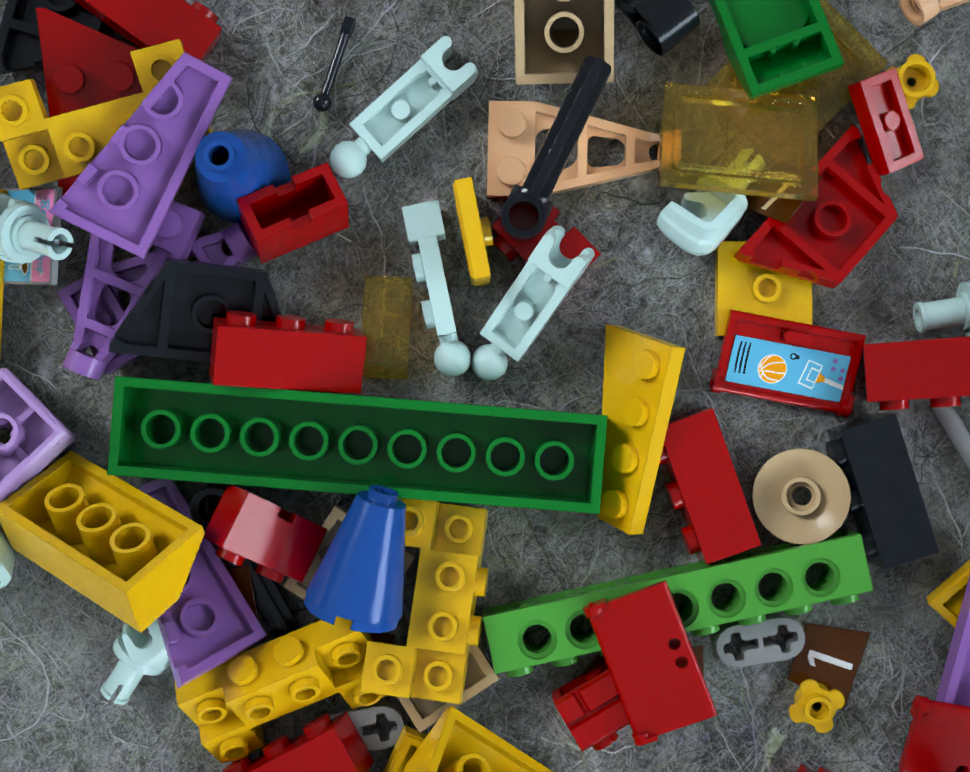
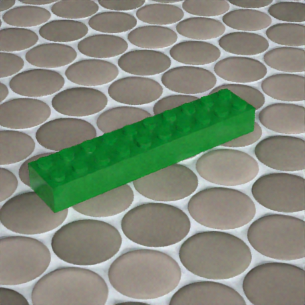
[107,376,608,514]

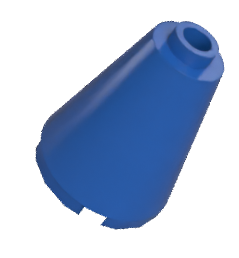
[195,129,291,224]
[304,485,406,633]

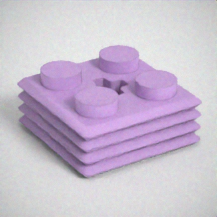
[0,368,75,502]

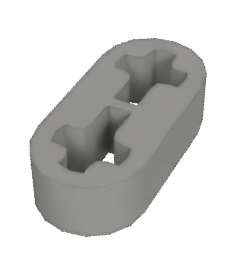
[712,613,805,668]
[325,701,405,752]

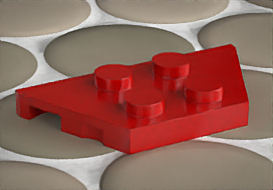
[36,7,143,197]
[734,124,899,289]

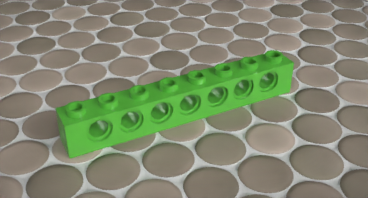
[482,528,873,677]

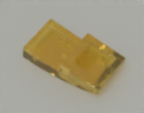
[362,275,413,380]

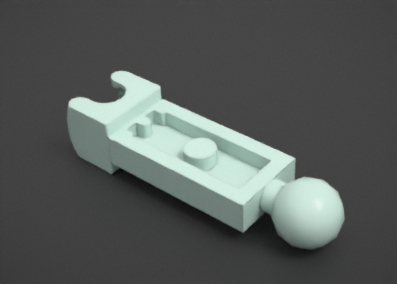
[329,36,479,178]
[402,200,471,377]
[471,225,595,381]

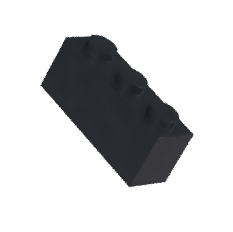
[826,413,939,570]

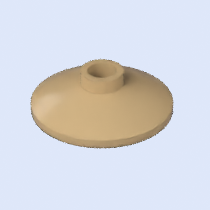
[752,448,851,544]

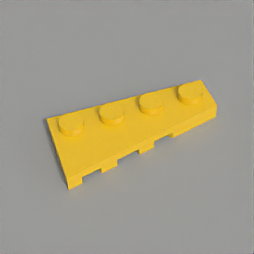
[597,324,686,535]

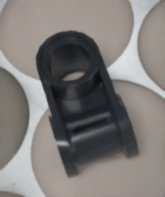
[614,0,700,56]

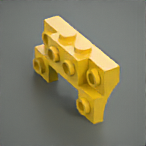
[0,39,213,190]
[360,498,489,704]
[174,616,387,764]

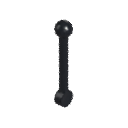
[313,16,356,112]

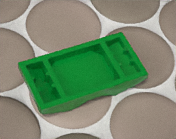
[708,0,844,100]

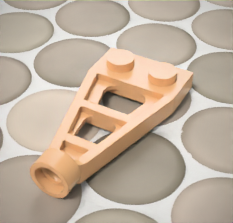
[487,100,680,199]

